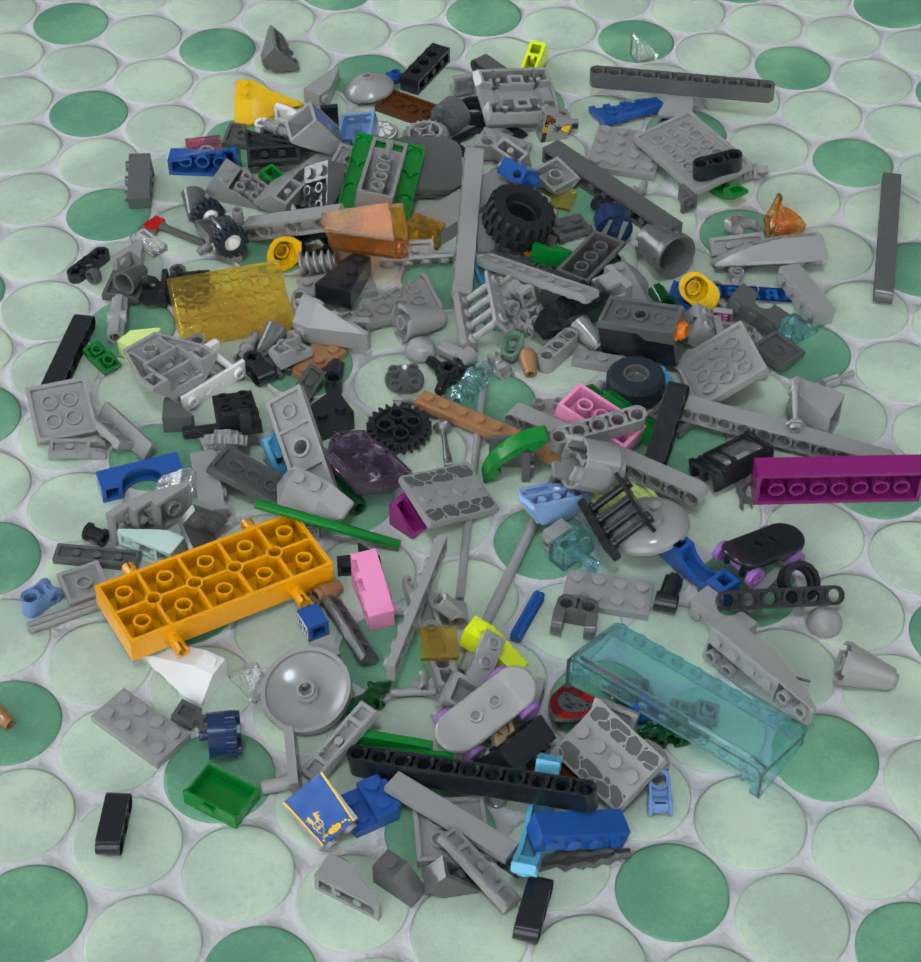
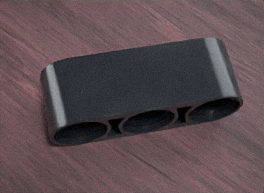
[692,149,743,182]
[95,792,132,856]
[512,876,554,944]

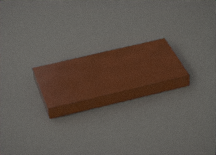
[375,90,437,123]

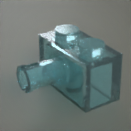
[549,521,600,572]

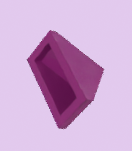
[389,492,427,539]

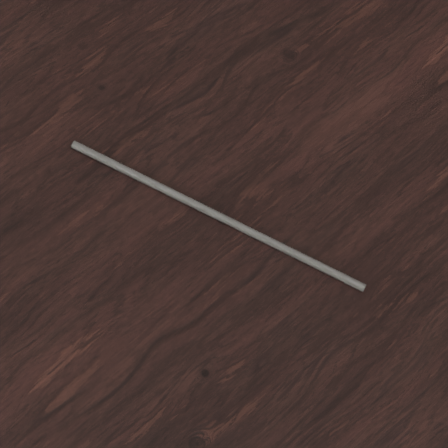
[455,360,490,601]

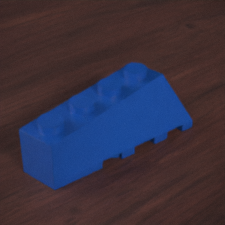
[167,147,242,177]

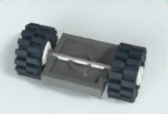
[190,197,249,259]

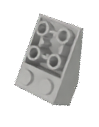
[205,158,268,210]

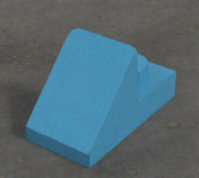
[259,433,288,475]

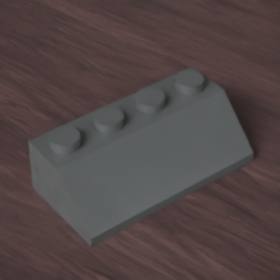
[555,230,626,284]

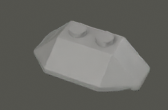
[277,467,354,521]

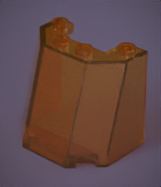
[320,202,409,259]

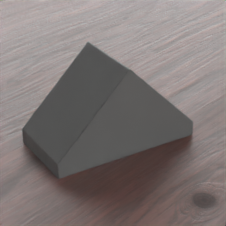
[162,397,195,433]

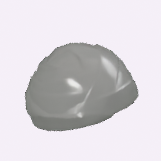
[405,336,436,364]
[806,606,842,639]

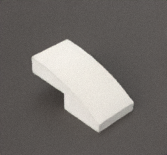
[274,103,298,123]

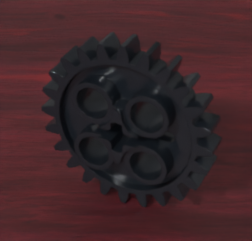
[366,402,432,455]

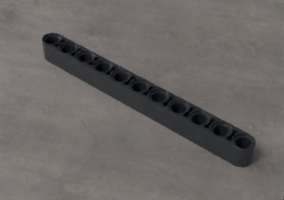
[346,744,599,813]

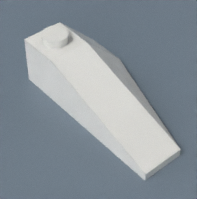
[143,646,228,707]

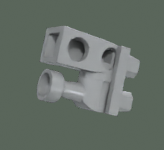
[482,274,537,316]

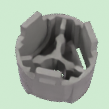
[551,434,626,495]

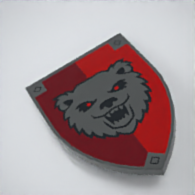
[548,683,595,724]

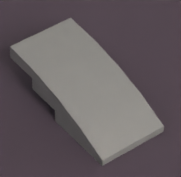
[106,482,193,546]

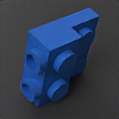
[340,773,401,839]

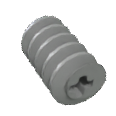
[298,249,339,275]

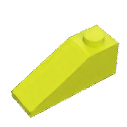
[520,40,549,68]
[459,615,528,668]

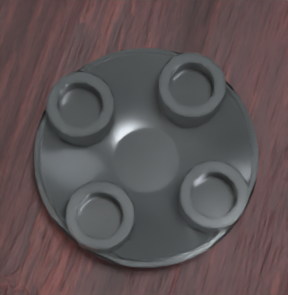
[385,363,424,394]

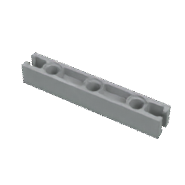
[242,203,350,242]
[402,573,458,698]

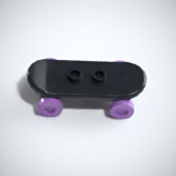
[712,523,806,589]

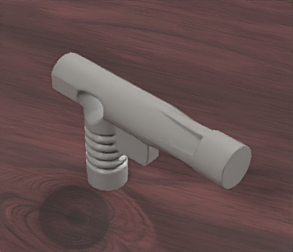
[390,670,436,697]

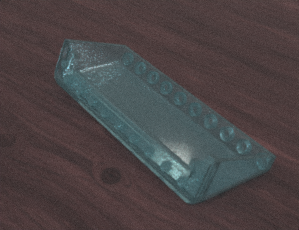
[565,622,805,798]

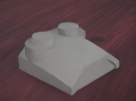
[534,156,580,195]

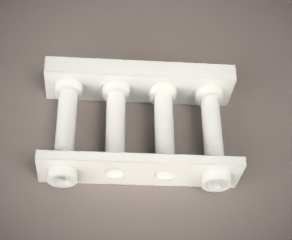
[180,338,246,411]

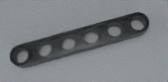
[715,585,845,611]

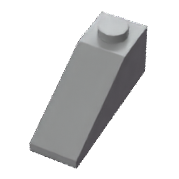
[304,66,340,108]
[314,853,381,921]

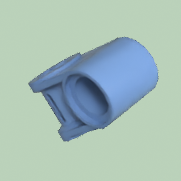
[20,578,64,618]
[647,768,673,816]

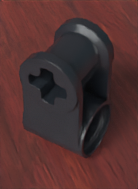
[243,350,276,387]

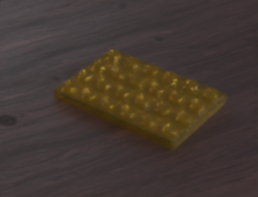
[166,260,294,343]

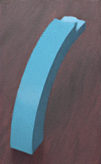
[510,753,563,877]

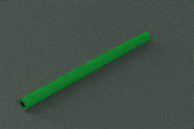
[254,498,401,550]

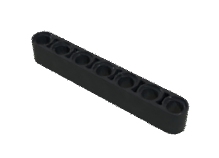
[41,314,96,385]

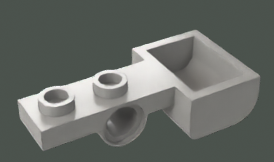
[439,629,506,707]

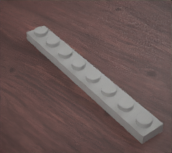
[476,252,599,304]
[383,533,447,681]

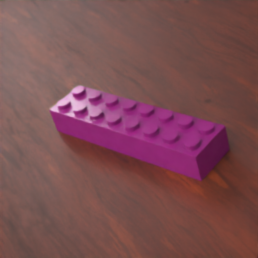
[750,454,921,505]

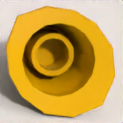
[267,236,302,271]

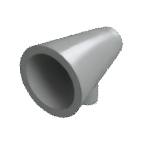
[570,315,602,352]

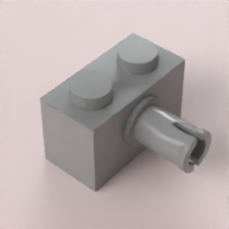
[491,136,532,173]

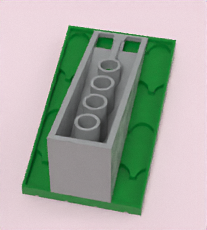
[338,132,426,243]

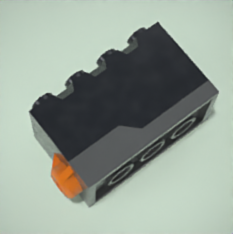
[597,295,689,367]

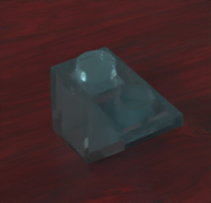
[778,312,818,344]

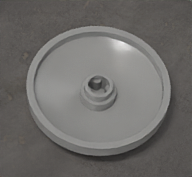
[260,646,352,736]

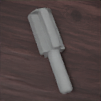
[818,370,855,388]

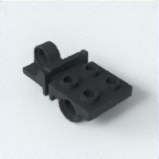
[141,269,211,310]
[212,390,263,435]

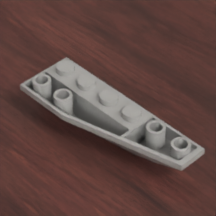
[253,152,333,213]
[710,232,829,269]
[702,615,817,726]

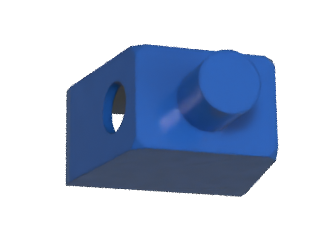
[497,156,542,189]

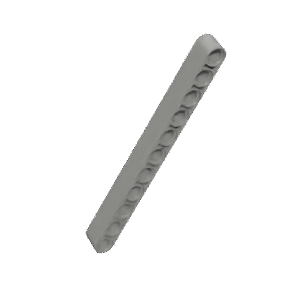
[451,145,484,298]
[681,395,896,457]
[504,403,709,507]

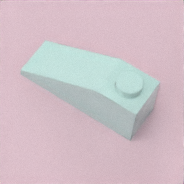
[117,528,187,562]

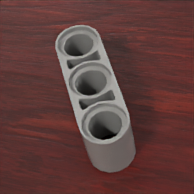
[537,327,578,374]

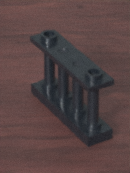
[577,472,657,562]

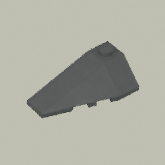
[261,25,300,72]

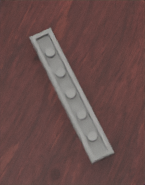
[384,771,519,864]

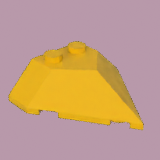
[234,79,304,127]

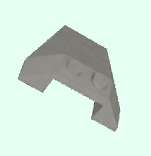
[123,332,218,399]

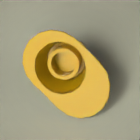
[679,271,720,310]

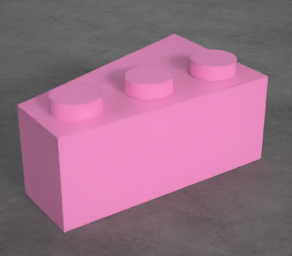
[350,548,398,631]

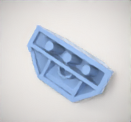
[518,483,593,525]

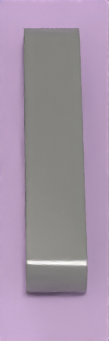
[549,405,647,453]

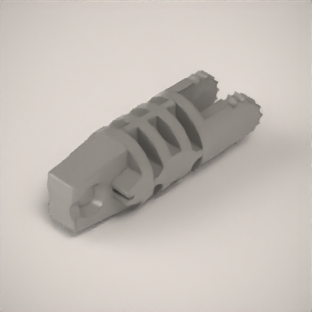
[728,164,769,182]

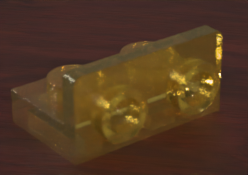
[405,212,446,251]

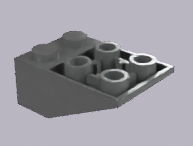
[303,160,344,208]

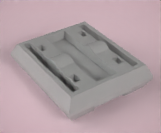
[471,67,559,128]

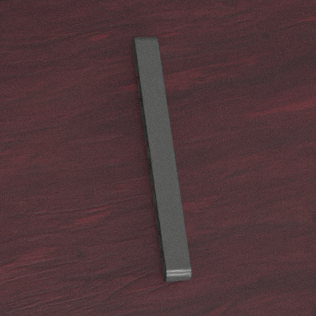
[590,65,775,103]
[873,172,902,304]

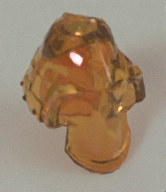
[763,193,806,237]

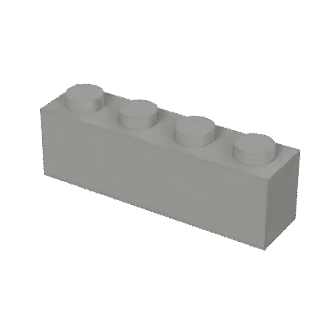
[776,263,836,327]
[190,450,230,523]

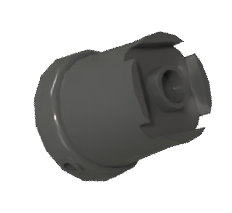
[635,222,695,279]

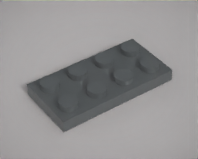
[206,444,284,504]

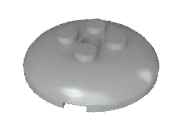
[605,497,690,556]

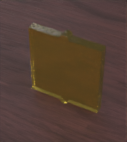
[545,189,578,212]
[420,625,458,662]

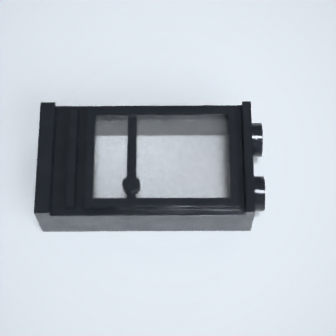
[688,431,774,492]

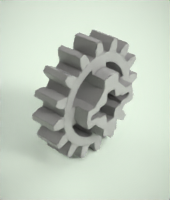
[512,303,544,337]
[203,429,248,451]

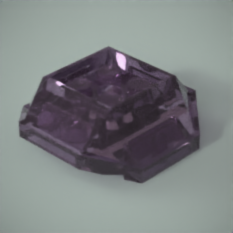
[325,430,413,495]

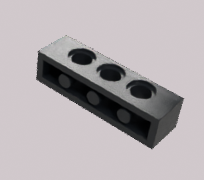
[399,43,450,95]

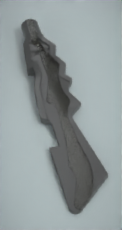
[497,848,631,879]

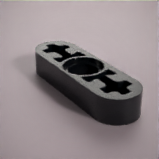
[67,247,110,284]

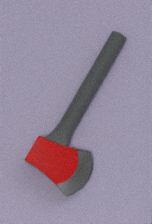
[139,215,206,246]

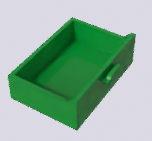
[183,763,260,829]

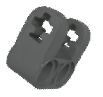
[550,594,599,640]

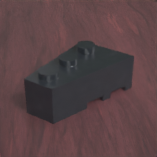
[315,253,371,309]

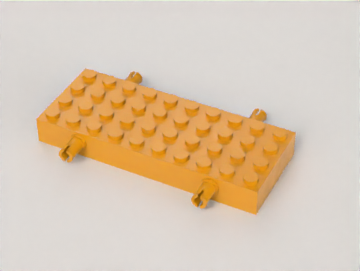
[94,516,334,661]

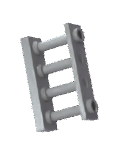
[452,270,509,353]

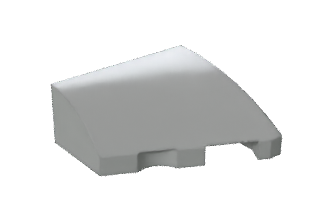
[268,331,314,370]

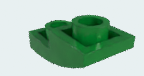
[530,242,572,267]
[82,340,122,375]

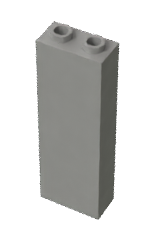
[417,168,516,245]

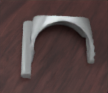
[724,213,766,235]

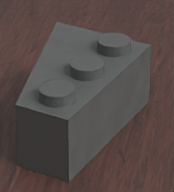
[125,153,154,209]

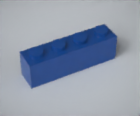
[526,808,631,852]

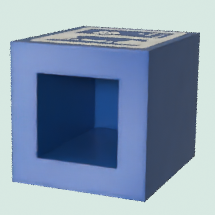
[297,603,329,642]

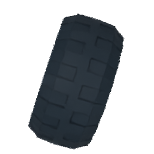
[606,356,665,410]

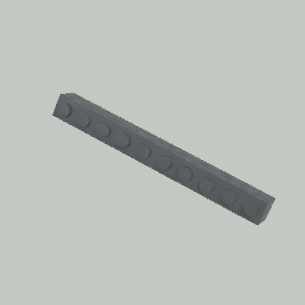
[542,140,683,233]

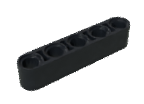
[645,381,690,466]

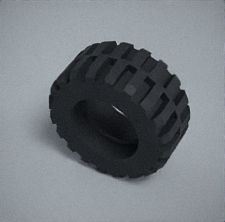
[482,183,556,253]

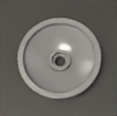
[344,72,394,103]

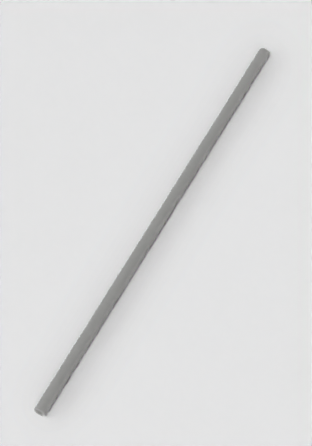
[457,380,606,675]

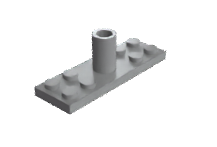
[265,384,338,489]

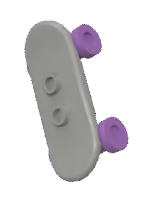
[434,664,541,762]

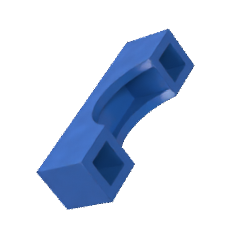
[96,452,185,503]
[661,536,740,607]

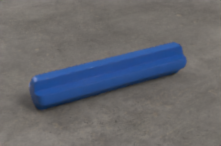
[510,590,545,643]

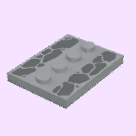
[398,462,499,529]
[552,700,668,811]

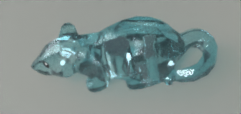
[450,363,495,404]

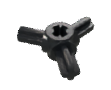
[425,355,477,396]

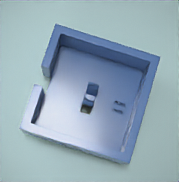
[339,111,378,146]

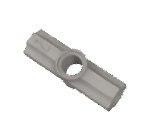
[107,294,129,344]

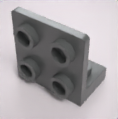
[177,504,227,550]

